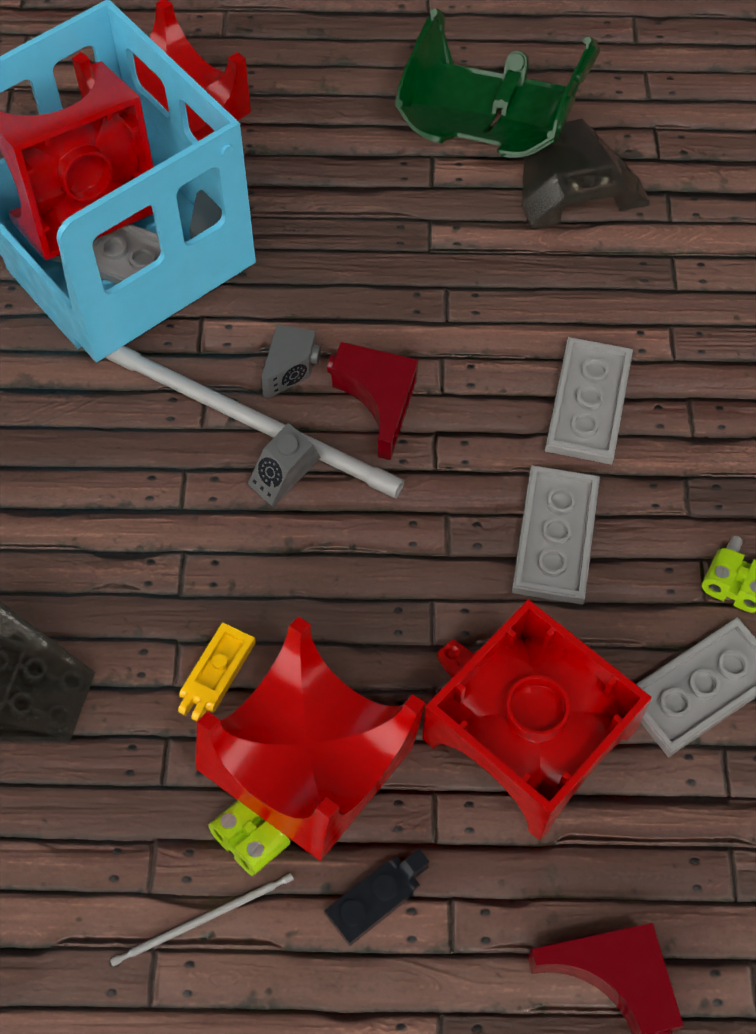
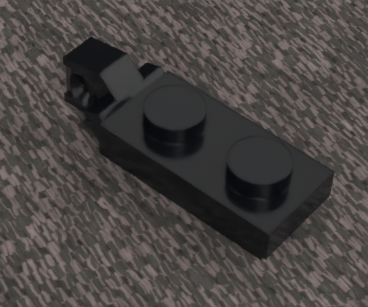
[324,849,430,946]

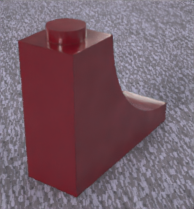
[327,342,418,461]
[528,923,684,1034]

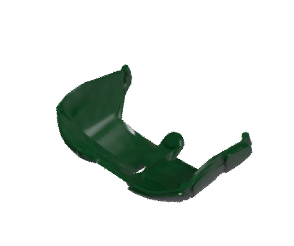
[395,9,600,158]

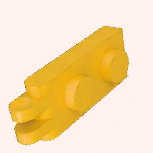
[178,622,256,722]

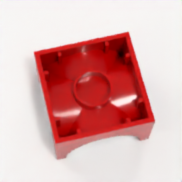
[72,0,251,141]
[0,61,154,261]
[422,599,652,841]
[195,616,426,861]

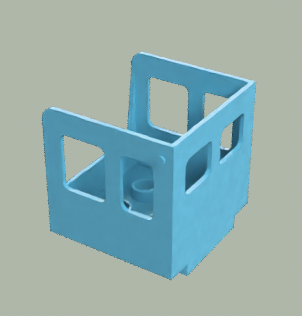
[0,0,256,363]

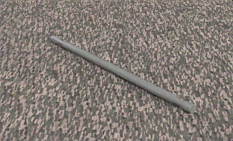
[110,873,294,967]

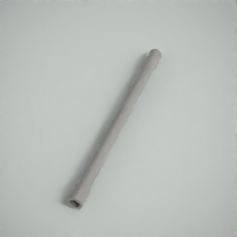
[105,346,405,499]

